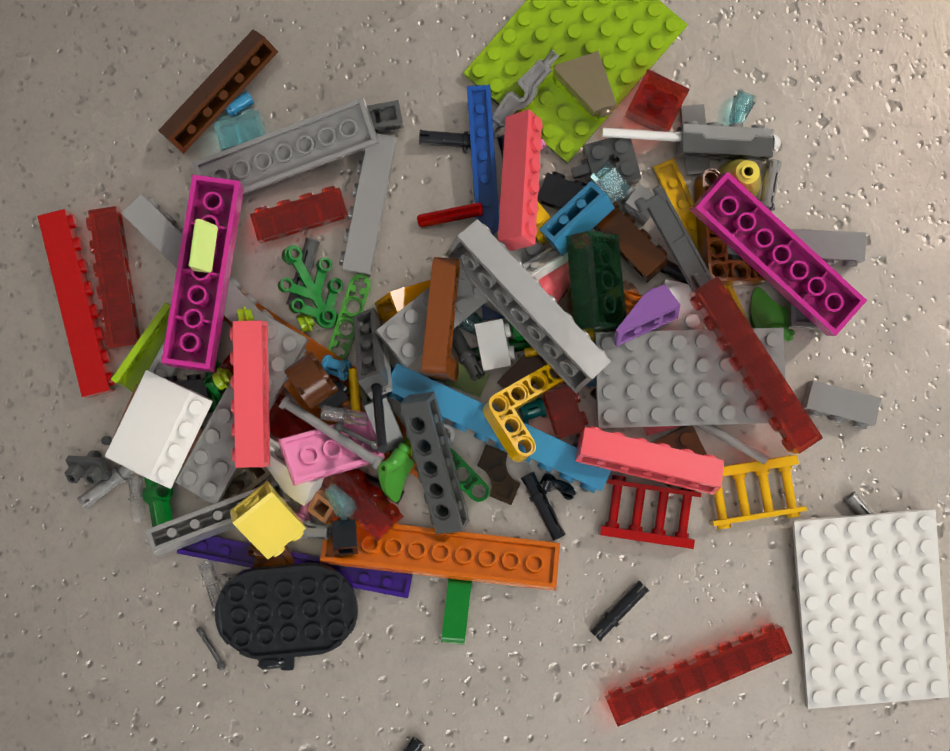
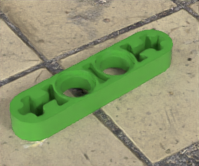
[328,274,371,360]

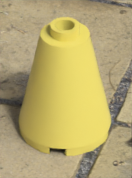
[718,159,761,197]

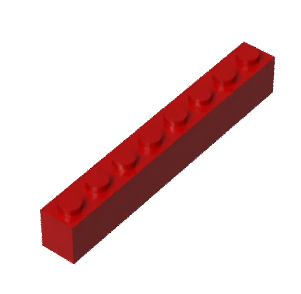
[37,209,116,398]

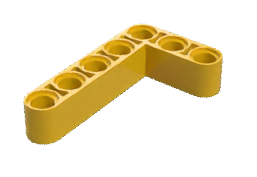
[483,364,565,462]

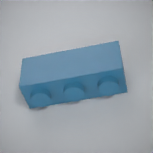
[539,181,614,256]

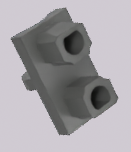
[64,450,112,485]

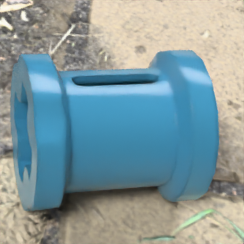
[321,355,351,381]

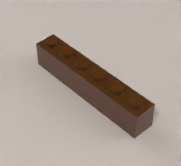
[158,29,278,154]

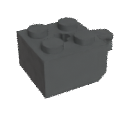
[571,137,642,192]

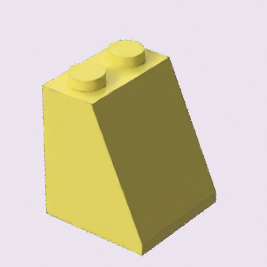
[230,481,306,559]

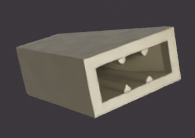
[553,51,616,117]

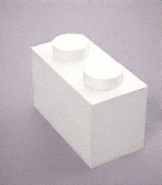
[475,318,516,371]

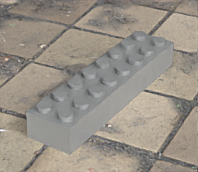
[446,219,611,393]

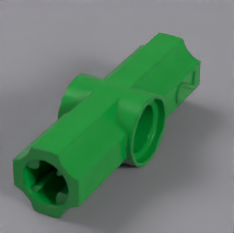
[142,477,173,527]

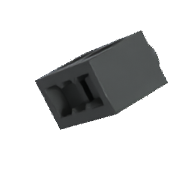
[367,100,404,133]

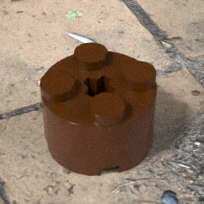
[284,351,339,409]

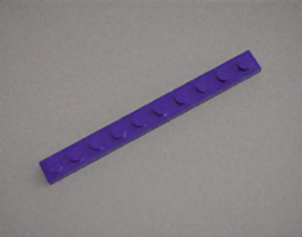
[177,536,413,598]

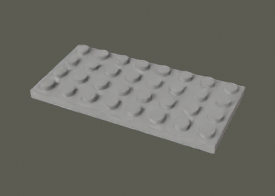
[594,328,787,428]

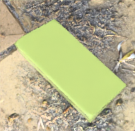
[189,219,218,273]
[440,363,489,397]

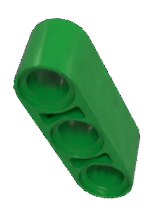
[450,448,490,502]
[441,578,472,645]

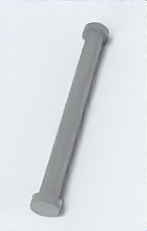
[279,395,383,470]

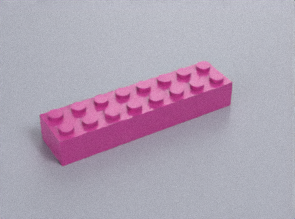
[690,171,867,336]
[161,175,244,373]

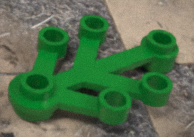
[278,245,343,329]

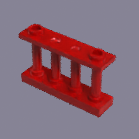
[598,475,702,549]

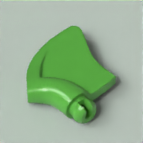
[749,287,795,342]
[378,442,415,503]

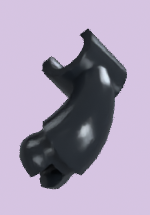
[540,473,576,500]
[257,657,294,671]

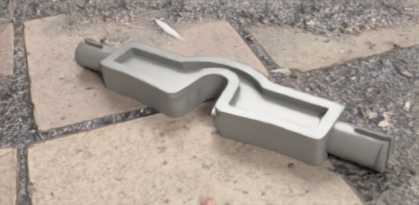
[492,50,559,133]

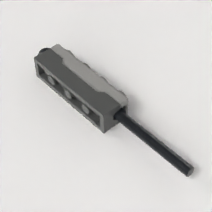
[353,308,393,453]

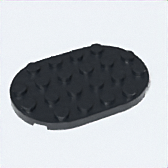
[215,562,358,660]

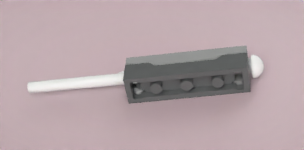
[601,121,781,161]

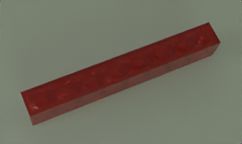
[689,276,823,454]
[605,622,793,727]

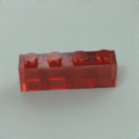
[250,186,348,244]

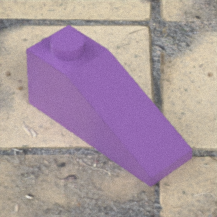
[614,284,681,347]

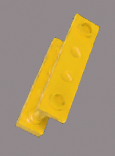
[709,455,807,529]

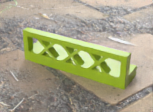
[111,302,171,392]

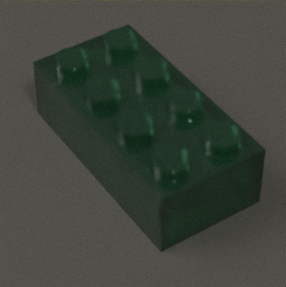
[566,231,626,332]

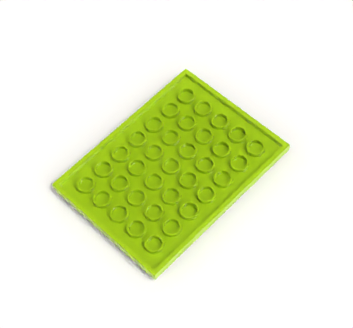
[463,0,688,164]

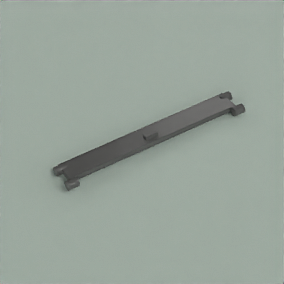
[634,185,741,329]

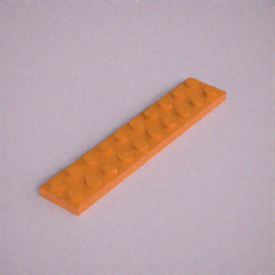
[320,517,560,591]

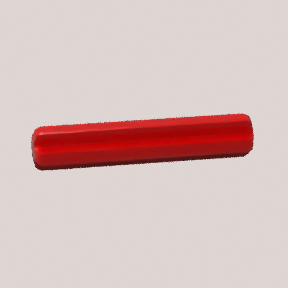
[417,203,484,227]

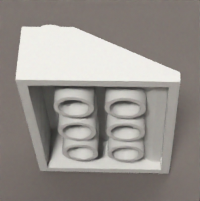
[105,370,213,489]

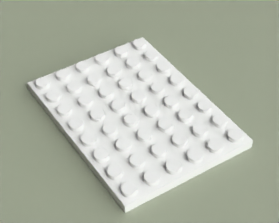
[792,509,949,709]

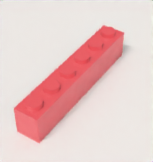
[498,109,543,251]
[230,320,270,468]
[575,426,724,495]

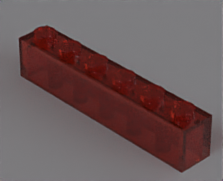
[86,206,141,350]

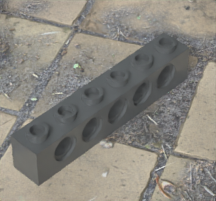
[400,392,470,534]

